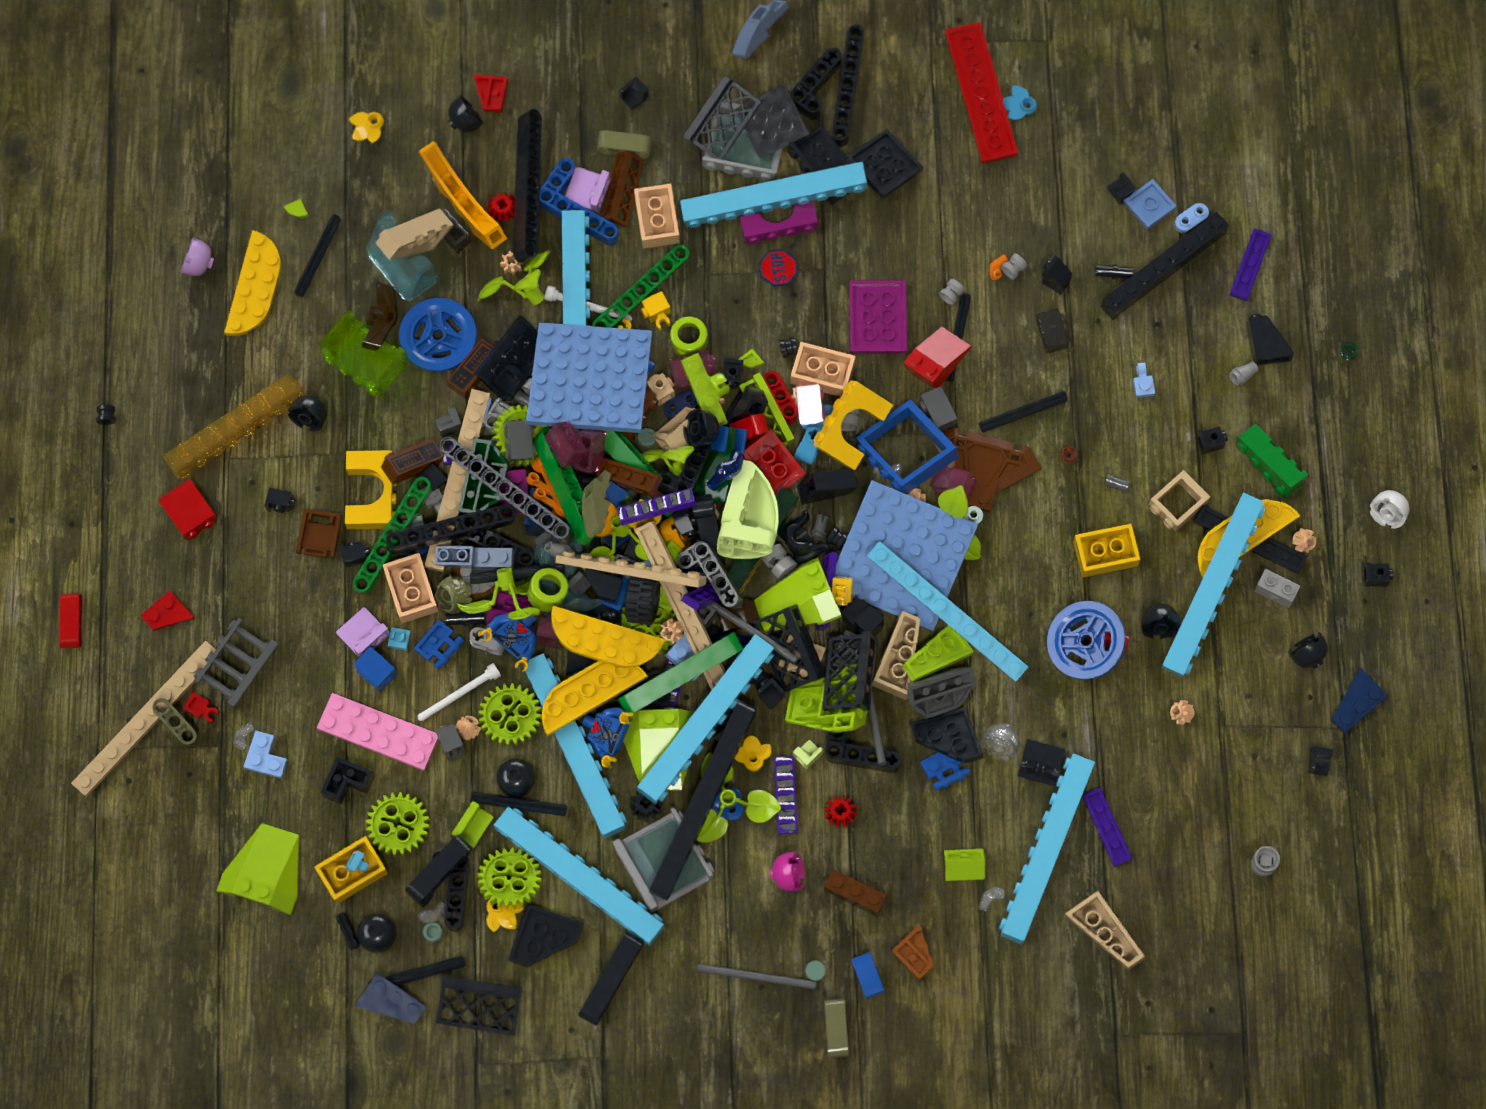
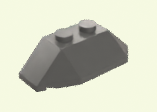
[907,666,976,719]

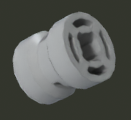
[1001,253,1027,280]
[939,279,965,305]

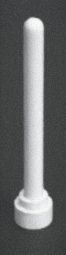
[544,285,632,322]
[418,663,501,721]

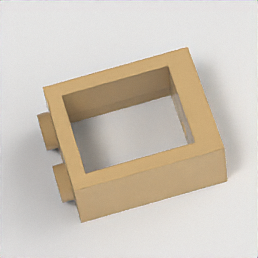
[652,407,695,451]
[1149,470,1210,532]

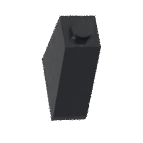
[1246,314,1294,366]
[797,470,858,505]

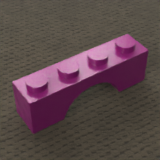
[740,202,818,245]

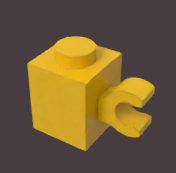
[640,291,671,331]
[832,576,855,606]

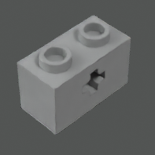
[1254,569,1300,608]

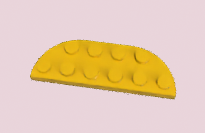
[224,230,281,336]
[1198,499,1300,578]
[551,606,665,668]
[542,661,648,737]

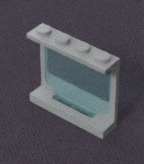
[702,102,782,181]
[612,808,715,913]

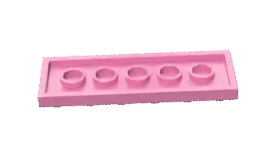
[317,693,438,771]

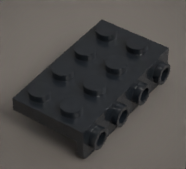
[788,125,852,205]
[474,316,538,401]

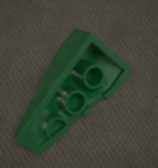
[692,427,736,504]

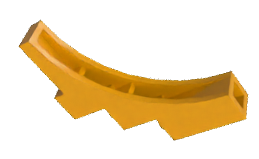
[418,141,507,249]

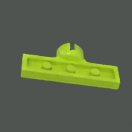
[680,353,730,426]

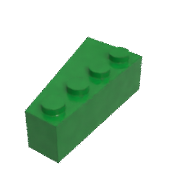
[1236,424,1308,500]

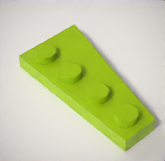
[902,625,974,682]

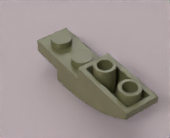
[582,470,611,538]

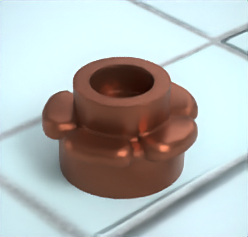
[1060,446,1078,464]

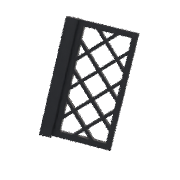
[683,75,762,160]
[753,604,826,692]
[822,631,877,711]
[436,975,523,1035]

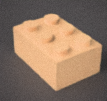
[634,184,680,249]
[791,342,855,397]
[383,553,438,623]

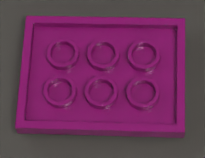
[849,280,907,354]

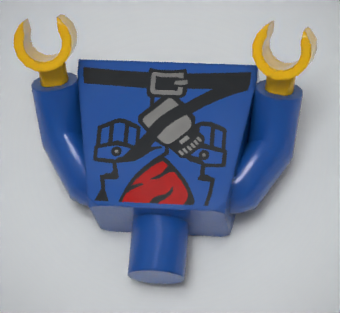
[478,613,537,672]
[582,707,633,769]

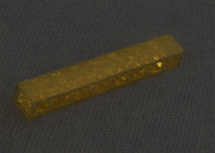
[162,372,304,479]

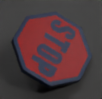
[759,249,798,287]

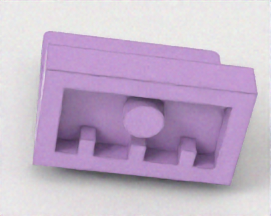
[565,167,611,213]
[336,607,390,657]

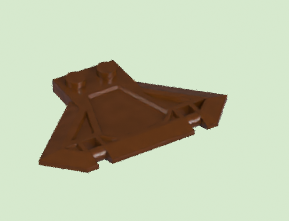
[933,427,1042,513]

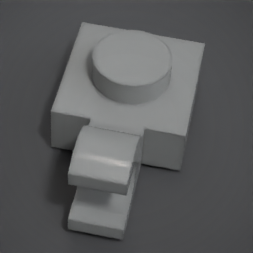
[419,486,443,514]

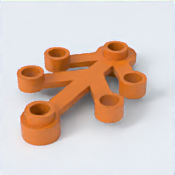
[526,456,566,520]

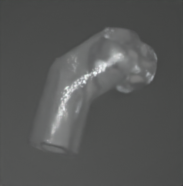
[978,887,1005,911]
[418,901,446,923]

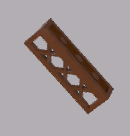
[600,150,644,227]
[596,458,664,498]

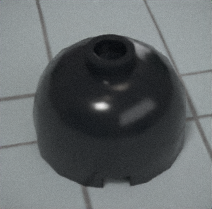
[448,95,483,133]
[288,395,327,431]
[683,409,719,448]
[1141,603,1180,639]
[1287,632,1328,669]
[496,758,535,798]
[357,913,397,954]

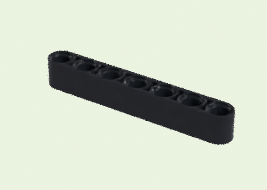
[832,25,864,147]
[386,504,516,554]

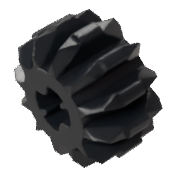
[629,791,663,822]

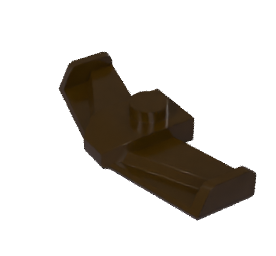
[362,282,398,351]

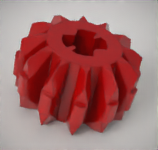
[487,191,515,224]
[824,795,857,829]

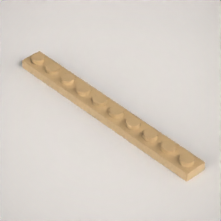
[424,389,490,572]
[635,520,726,690]
[71,641,221,797]

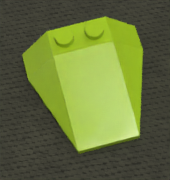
[754,557,842,632]
[785,664,867,732]
[624,709,695,791]
[216,823,299,915]

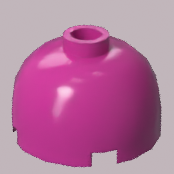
[770,852,805,891]

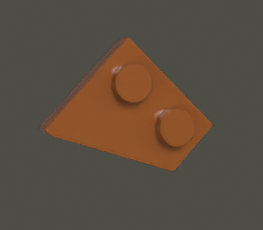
[891,925,934,980]

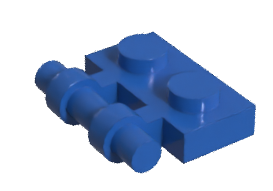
[414,619,464,670]
[920,753,970,791]

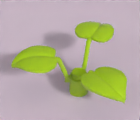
[478,250,550,306]
[641,444,694,476]
[938,485,981,560]
[582,495,667,573]
[457,568,541,620]
[697,753,781,842]

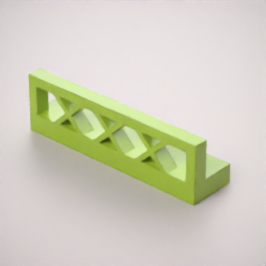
[739,372,795,446]

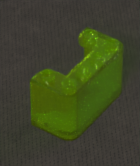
[319,309,409,397]

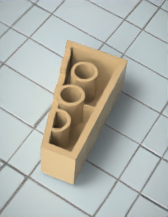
[376,208,453,260]
[872,611,920,700]
[1065,891,1145,970]

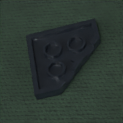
[910,707,983,764]
[508,904,584,967]

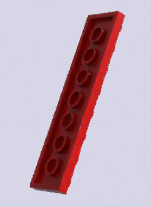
[945,22,1018,164]

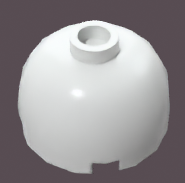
[1370,490,1410,529]

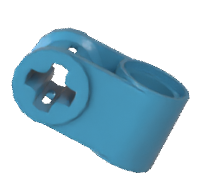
[794,426,821,465]

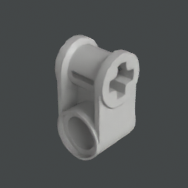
[484,397,515,435]
[470,627,504,655]

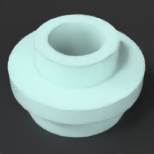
[964,506,983,524]

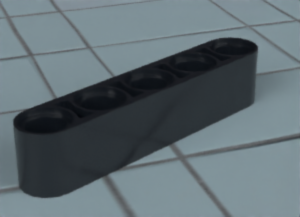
[578,932,644,1026]

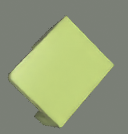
[793,740,823,770]

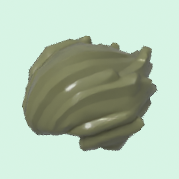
[434,576,473,614]

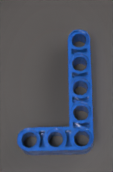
[539,158,619,246]

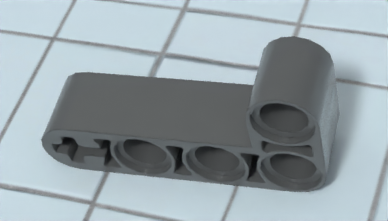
[677,541,743,609]

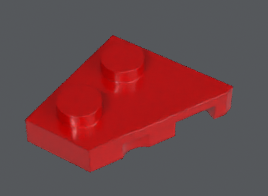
[473,74,509,113]
[140,590,195,631]

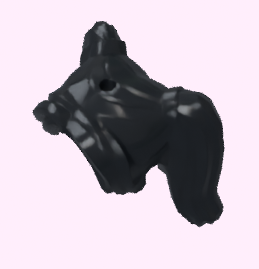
[779,511,831,564]

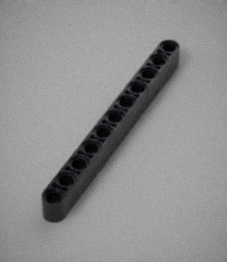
[649,700,757,901]

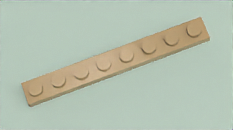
[555,550,706,587]

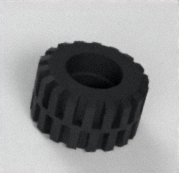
[625,576,660,625]

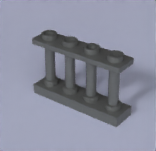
[193,618,278,709]

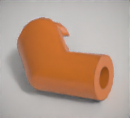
[989,254,1008,280]

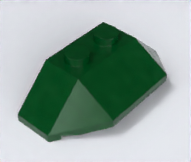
[458,438,509,514]

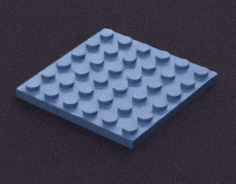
[526,323,652,433]
[835,480,978,631]

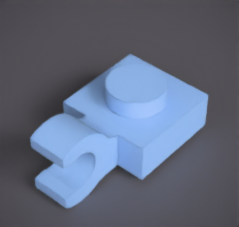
[1133,362,1155,398]

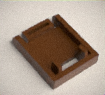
[296,509,342,559]

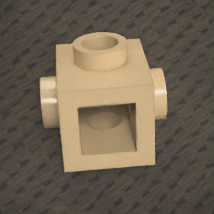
[647,373,675,406]

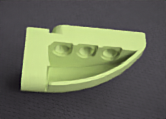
[717,459,778,559]

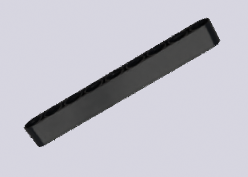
[513,109,542,263]
[439,437,575,544]

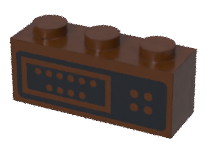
[447,338,494,399]
[381,438,444,485]
[824,869,887,917]

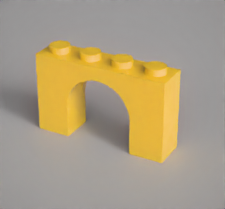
[812,380,893,470]
[345,450,397,530]

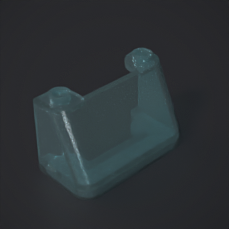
[366,211,437,300]

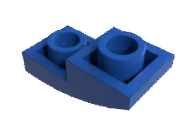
[851,952,885,999]

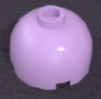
[181,238,214,276]

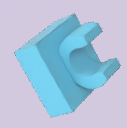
[388,627,411,651]
[344,851,369,872]

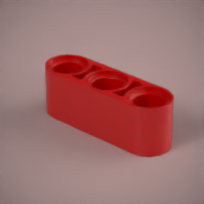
[763,371,798,425]
[729,413,769,441]
[59,593,82,649]

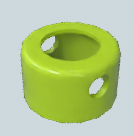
[670,316,708,358]
[527,568,569,612]

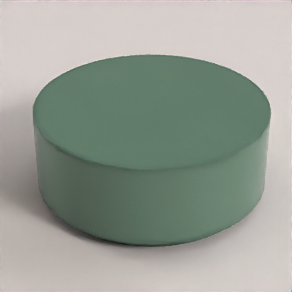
[638,428,656,448]
[423,922,443,943]
[805,961,825,981]

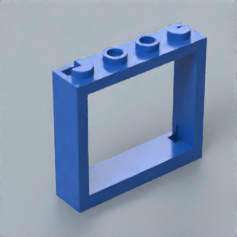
[856,399,958,494]

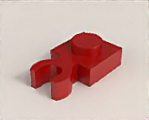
[183,692,220,724]

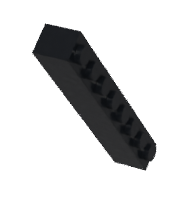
[1101,212,1229,320]

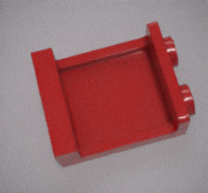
[158,479,218,541]

